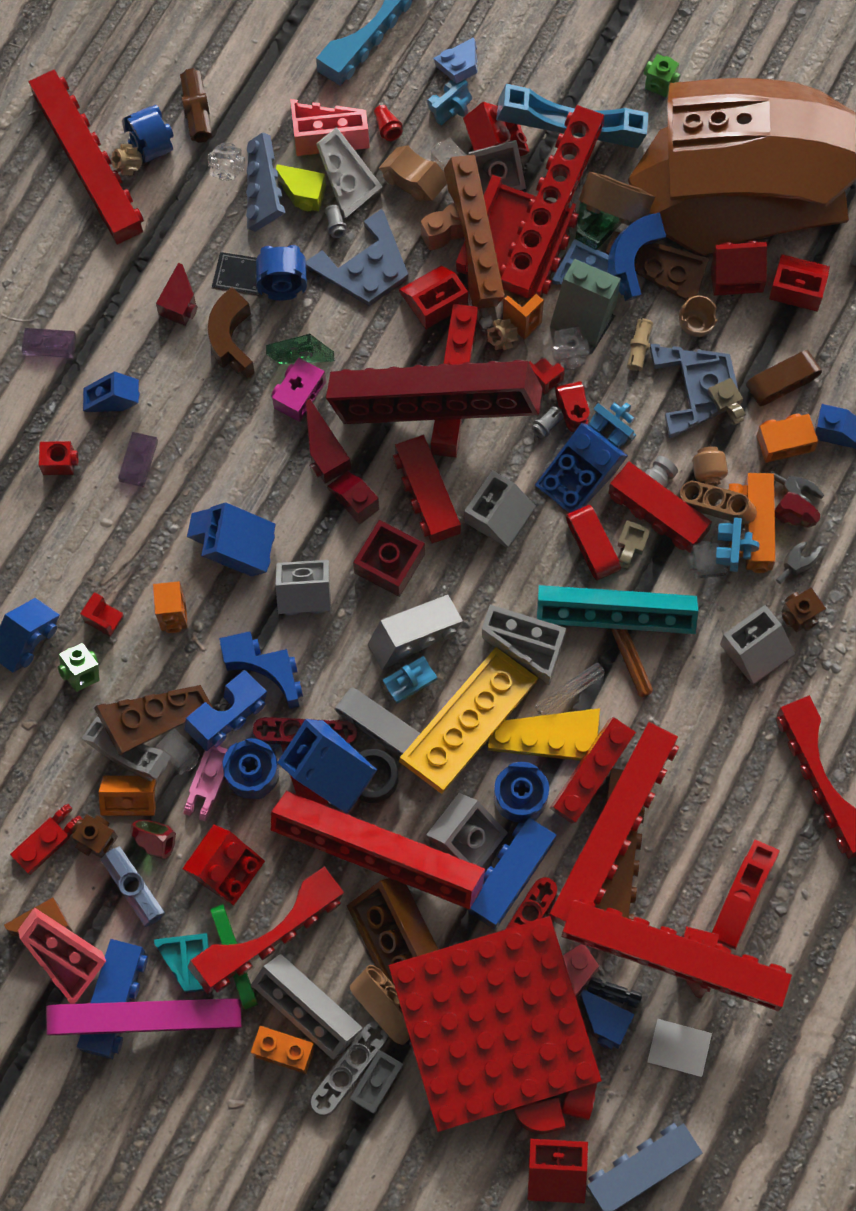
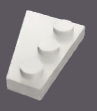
[316,127,382,218]

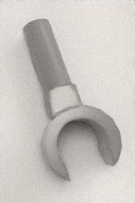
[477,308,494,334]

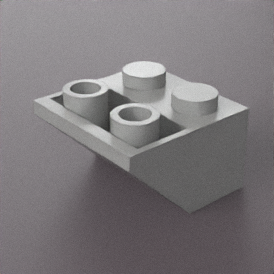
[464,470,536,548]
[720,605,795,685]

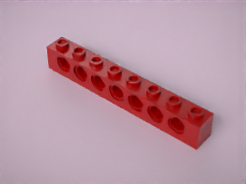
[500,105,604,299]

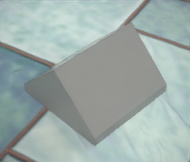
[468,140,526,195]

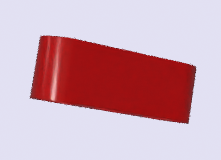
[565,505,621,581]

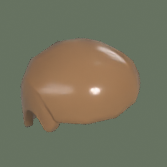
[679,295,717,337]

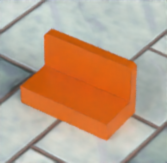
[503,294,544,339]
[99,776,157,816]

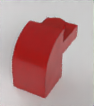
[514,1098,566,1134]

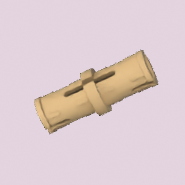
[627,318,653,371]

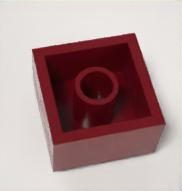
[353,520,425,597]

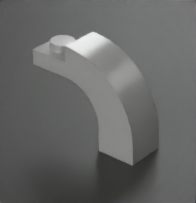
[82,717,171,782]

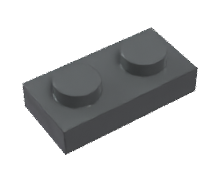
[350,1050,403,1114]

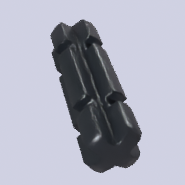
[587,977,642,1008]

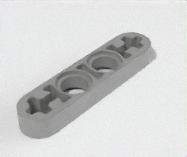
[311,1021,388,1116]

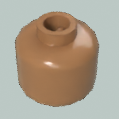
[692,447,728,486]

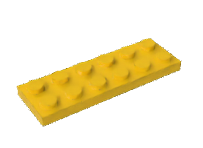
[399,647,538,794]

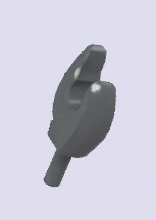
[771,471,824,504]
[776,542,823,584]

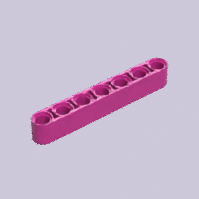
[46,999,242,1035]

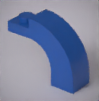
[608,212,666,301]

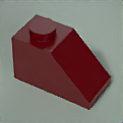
[156,263,198,326]
[327,471,380,525]

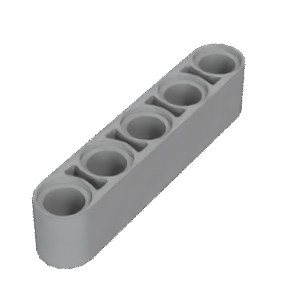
[335,687,421,757]

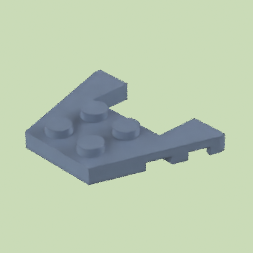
[306,209,408,306]
[650,344,738,438]

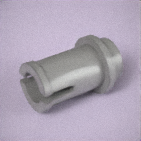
[325,205,347,238]
[532,406,564,438]

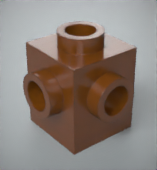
[781,587,826,633]
[72,814,118,858]

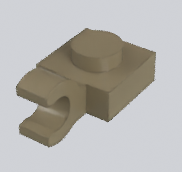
[707,378,746,425]
[617,520,651,570]

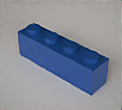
[468,817,556,931]
[77,939,148,1060]

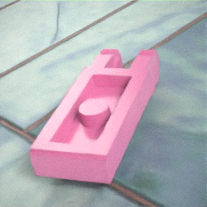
[183,746,228,821]

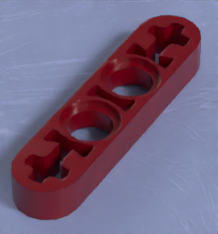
[253,717,357,746]

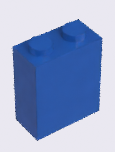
[201,502,276,577]

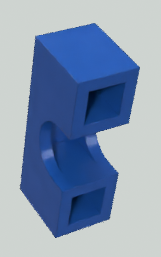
[184,670,267,751]

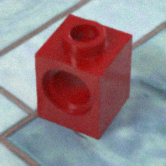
[39,441,79,475]

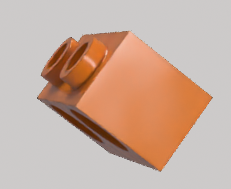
[153,581,188,633]
[251,1026,315,1074]

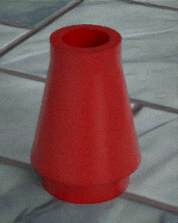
[374,105,403,141]

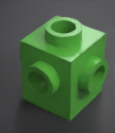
[644,54,681,98]
[58,643,100,692]

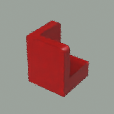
[529,358,565,395]
[80,592,124,637]

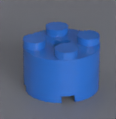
[122,105,174,163]
[256,245,307,301]
[223,738,279,799]
[494,762,549,823]

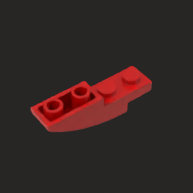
[712,839,780,950]

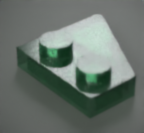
[575,201,622,250]
[266,334,334,364]

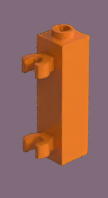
[727,473,775,573]

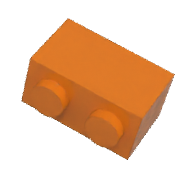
[756,414,818,463]

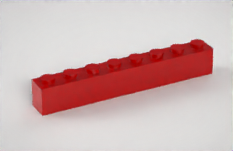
[28,69,144,245]
[549,722,679,927]
[270,791,485,910]
[561,899,792,1012]

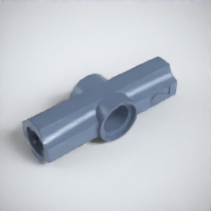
[100,846,165,927]

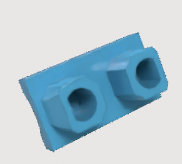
[427,80,473,125]
[589,402,637,448]
[716,518,760,572]
[383,656,438,704]

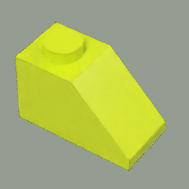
[276,164,326,211]

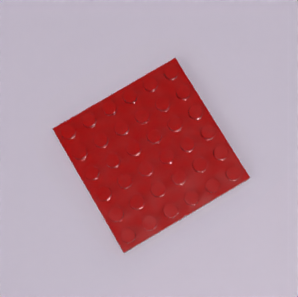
[388,916,602,1132]

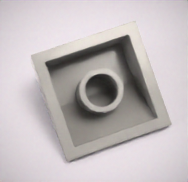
[276,560,331,615]
[426,793,508,867]

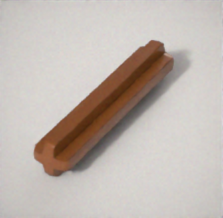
[612,629,653,697]

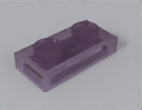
[22,328,76,358]
[118,432,158,487]

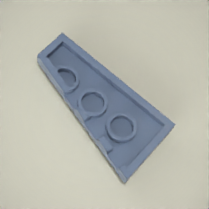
[246,132,285,232]

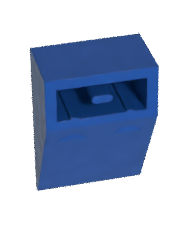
[535,423,628,513]
[277,719,377,813]

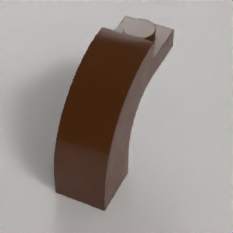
[208,287,255,379]

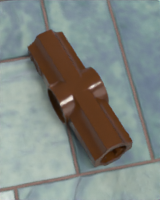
[180,68,212,143]

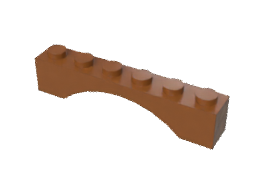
[444,155,505,309]

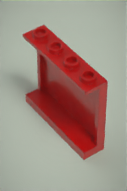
[456,174,579,298]

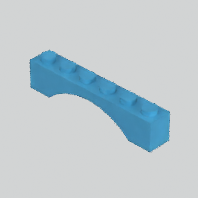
[316,0,413,86]
[496,84,648,148]

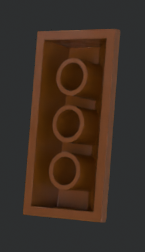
[346,878,439,985]

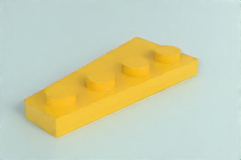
[488,708,600,761]

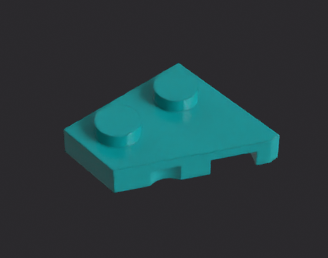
[154,933,209,993]

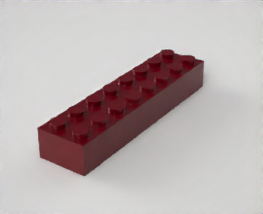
[326,360,542,424]

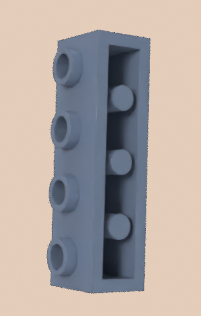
[586,1123,703,1211]

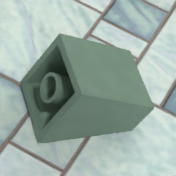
[550,259,621,347]

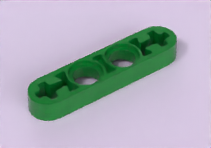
[210,904,258,1010]

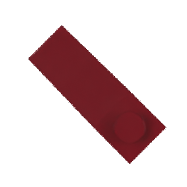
[306,399,351,484]

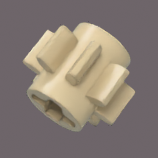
[111,144,142,175]
[487,319,518,350]

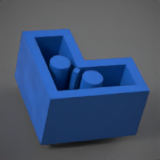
[0,598,60,673]

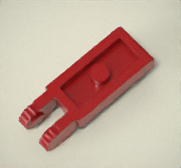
[10,804,83,875]

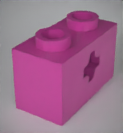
[271,357,326,422]

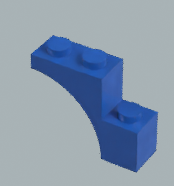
[219,631,303,709]

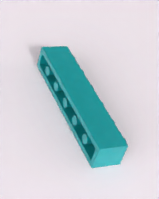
[537,585,698,634]

